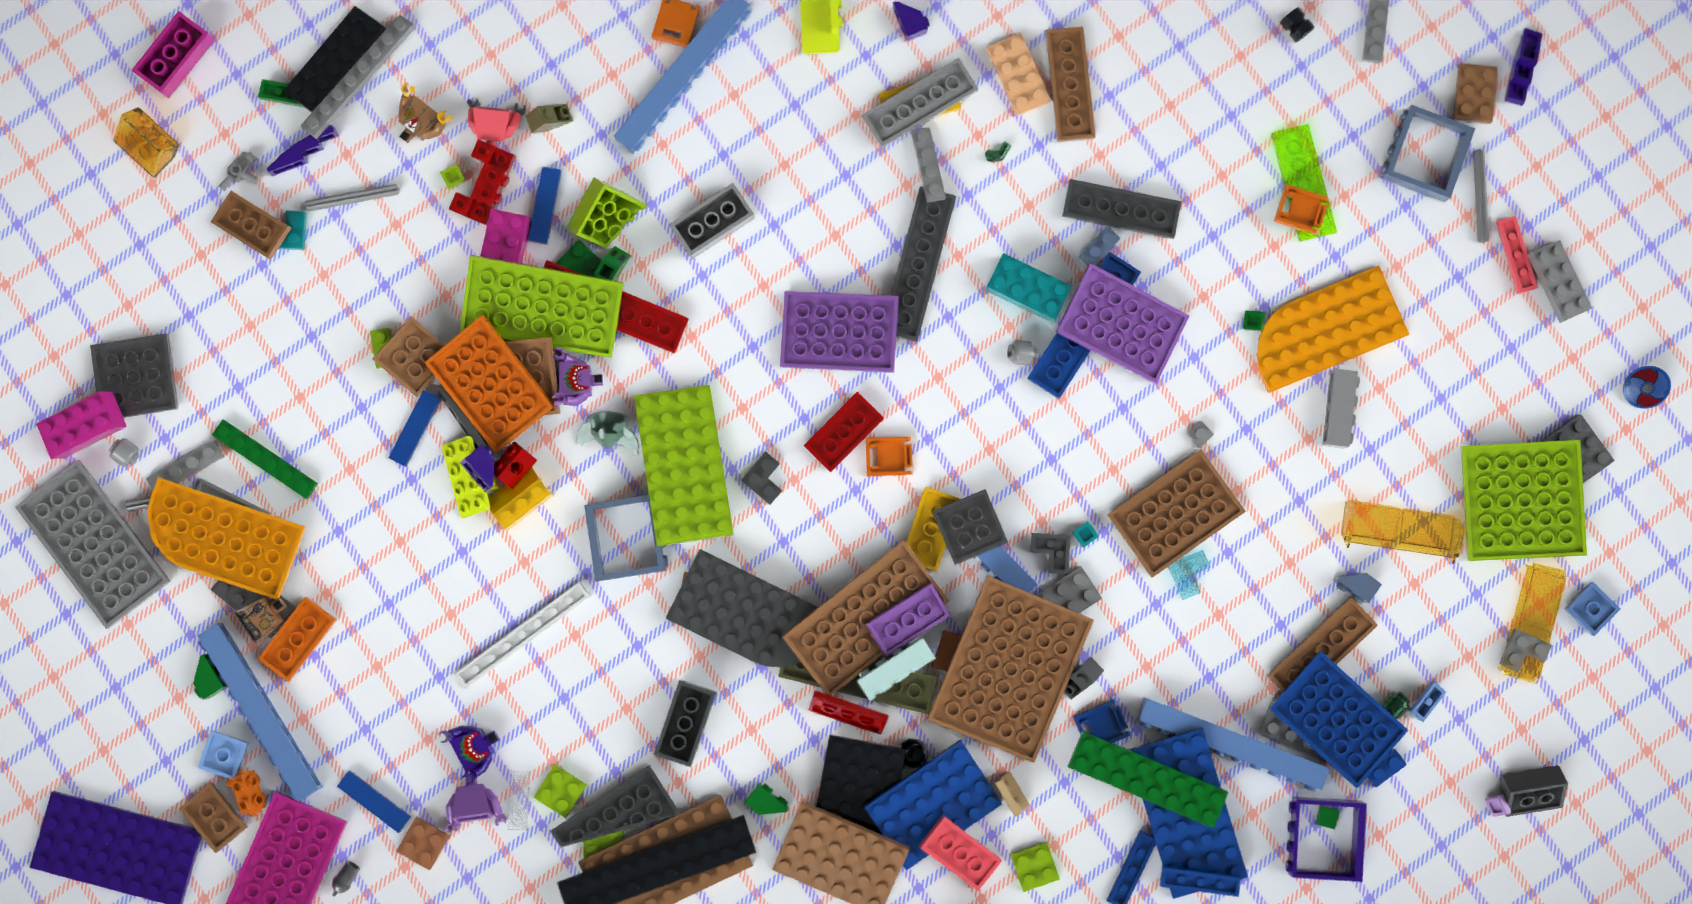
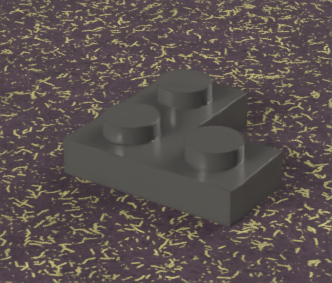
[741,451,782,505]
[1030,533,1071,574]

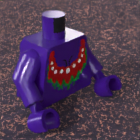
[438,726,500,786]

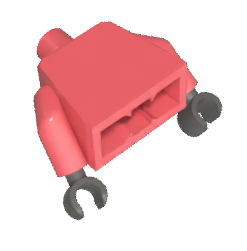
[467,98,526,147]

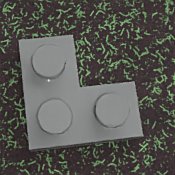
[1499,629,1552,672]

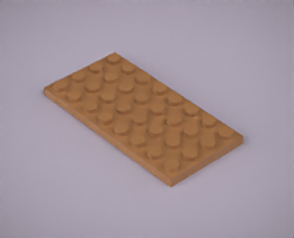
[781,540,949,696]
[578,794,753,904]

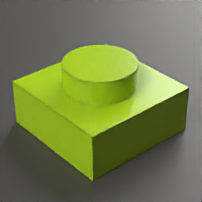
[440,163,466,190]

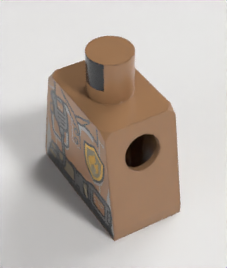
[234,598,286,643]

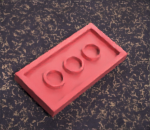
[918,815,1002,891]

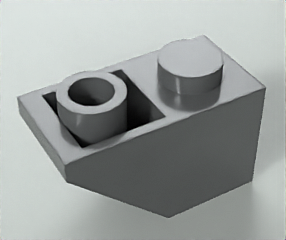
[1064,657,1104,700]

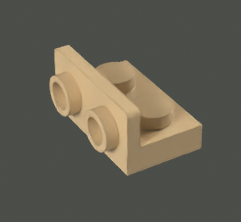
[994,772,1030,817]

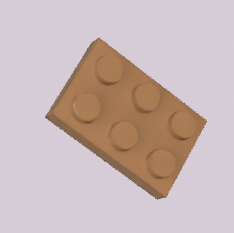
[1453,63,1498,124]
[179,782,248,854]

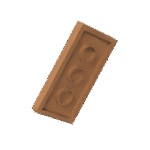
[210,190,291,260]

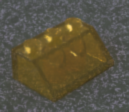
[113,107,180,178]

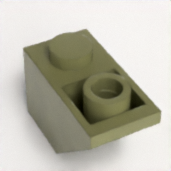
[525,104,573,133]

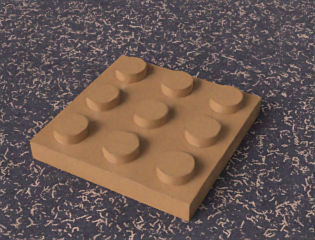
[372,316,445,397]

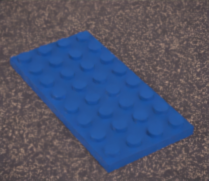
[1129,727,1248,899]

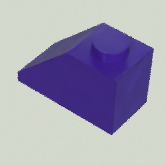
[892,1,930,42]
[460,445,495,492]

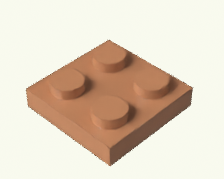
[396,816,451,871]

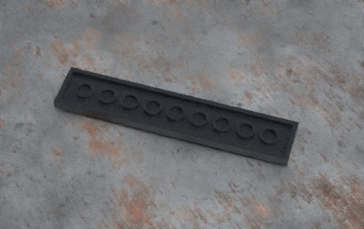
[557,814,757,904]

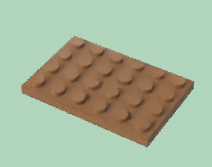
[1107,449,1246,578]
[772,801,910,904]

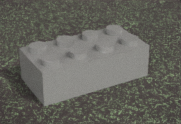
[669,183,755,260]

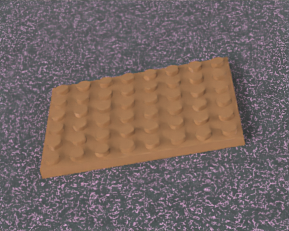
[927,575,1094,763]

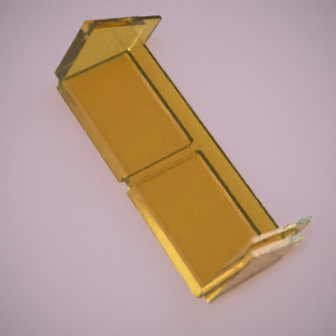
[1341,500,1466,564]
[1497,563,1568,686]

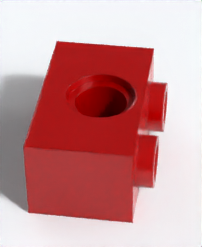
[494,441,537,489]

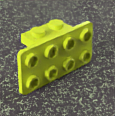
[800,0,843,54]
[442,436,499,518]

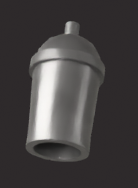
[332,861,360,897]

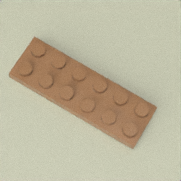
[1045,26,1096,142]
[1266,597,1378,692]

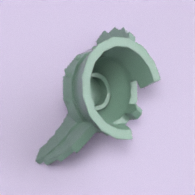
[576,411,640,455]

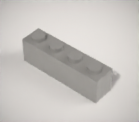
[1322,368,1360,449]

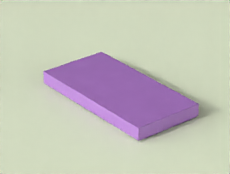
[865,582,951,657]

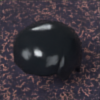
[901,738,929,769]

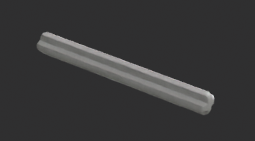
[1473,149,1489,243]
[305,184,399,211]

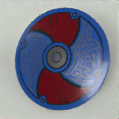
[1623,366,1671,409]

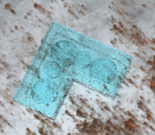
[1168,550,1211,600]

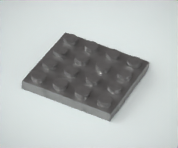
[90,333,179,418]

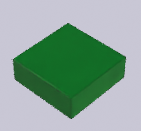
[1243,310,1265,332]
[1315,805,1340,830]

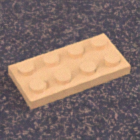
[986,33,1051,117]

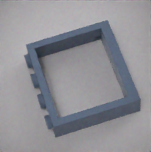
[1381,104,1476,202]
[584,495,668,582]

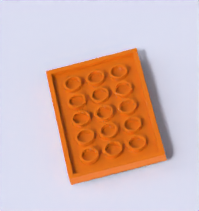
[424,315,555,453]

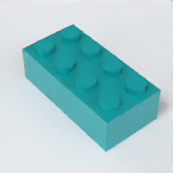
[985,253,1072,323]

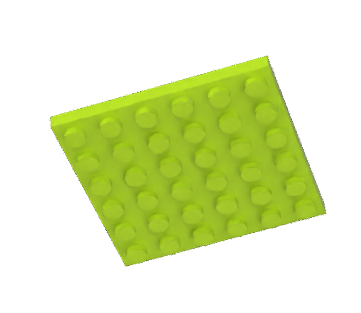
[1460,440,1587,561]

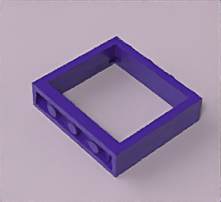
[1285,796,1367,882]

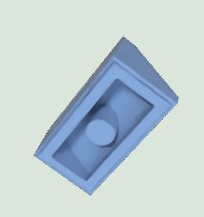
[1409,680,1446,722]

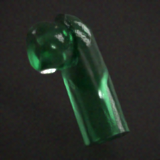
[985,141,1011,163]

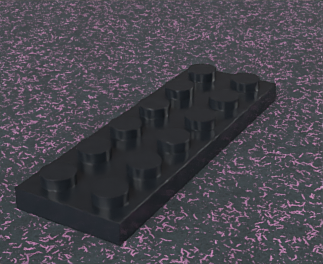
[283,6,386,113]

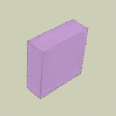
[1485,794,1511,817]

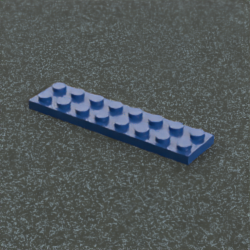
[1027,251,1141,399]

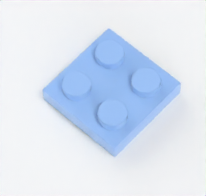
[197,730,249,779]

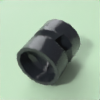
[1279,6,1315,43]

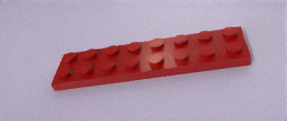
[543,260,689,354]

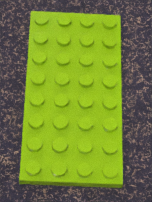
[460,255,624,358]
[634,385,734,547]

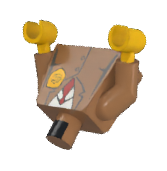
[398,82,452,143]

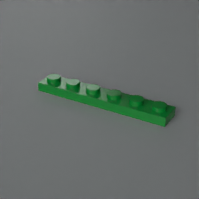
[212,419,319,499]

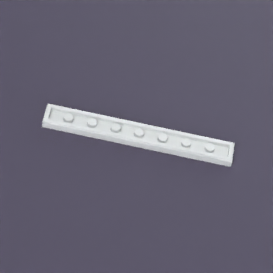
[454,581,591,689]

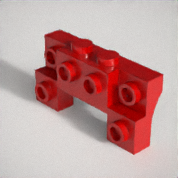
[449,139,517,226]

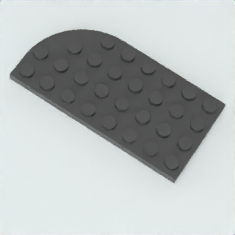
[665,549,817,667]

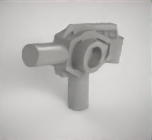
[218,151,259,191]

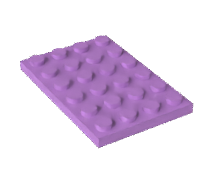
[1056,263,1190,384]
[780,291,899,373]

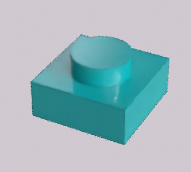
[1072,521,1099,548]

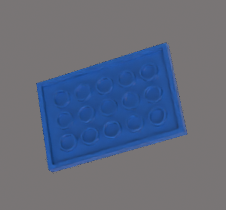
[1268,651,1409,788]
[863,740,1002,871]

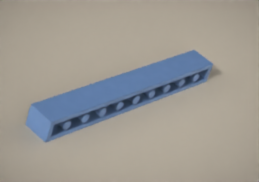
[614,0,751,154]
[197,623,323,801]
[1136,697,1330,792]

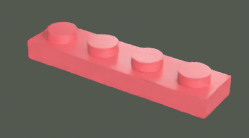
[1495,216,1538,294]

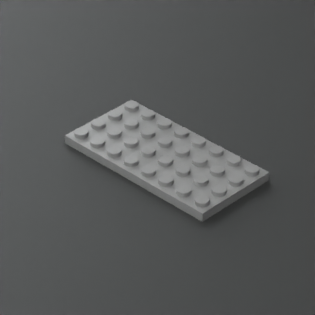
[15,460,171,629]

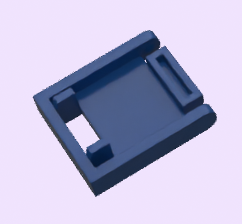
[1073,699,1131,743]

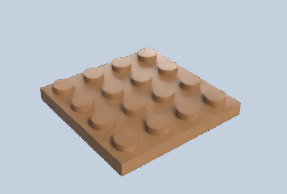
[505,337,561,415]

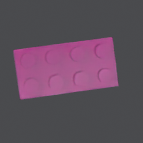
[131,11,216,99]
[480,209,532,264]
[36,391,127,459]

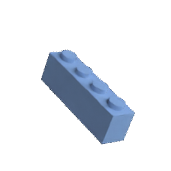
[974,546,1038,592]

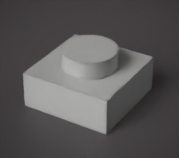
[1186,421,1214,448]

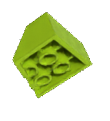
[566,177,647,248]

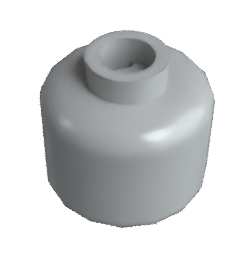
[1007,340,1037,366]
[108,438,139,467]

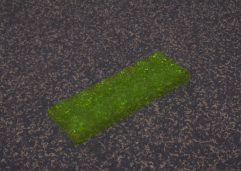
[1270,124,1337,243]

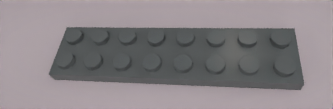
[891,186,956,342]

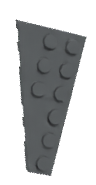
[550,765,681,848]

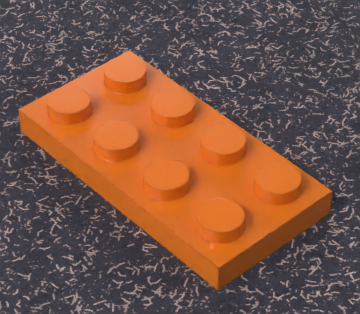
[258,597,337,682]

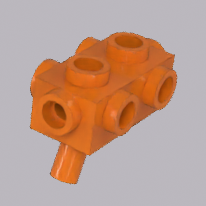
[226,768,267,817]

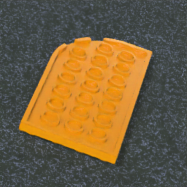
[1256,265,1410,393]
[147,477,306,600]

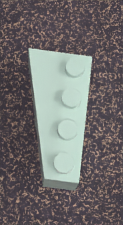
[857,637,935,701]

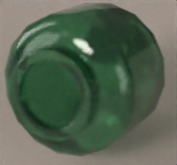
[1381,691,1411,720]

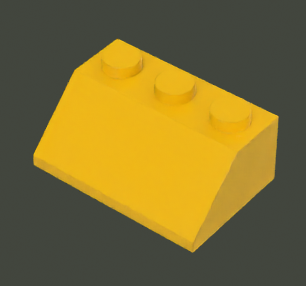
[488,467,554,531]

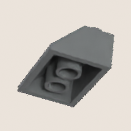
[1500,765,1568,817]

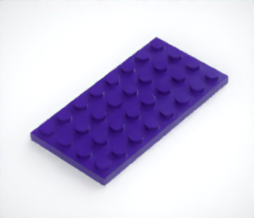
[29,791,202,904]

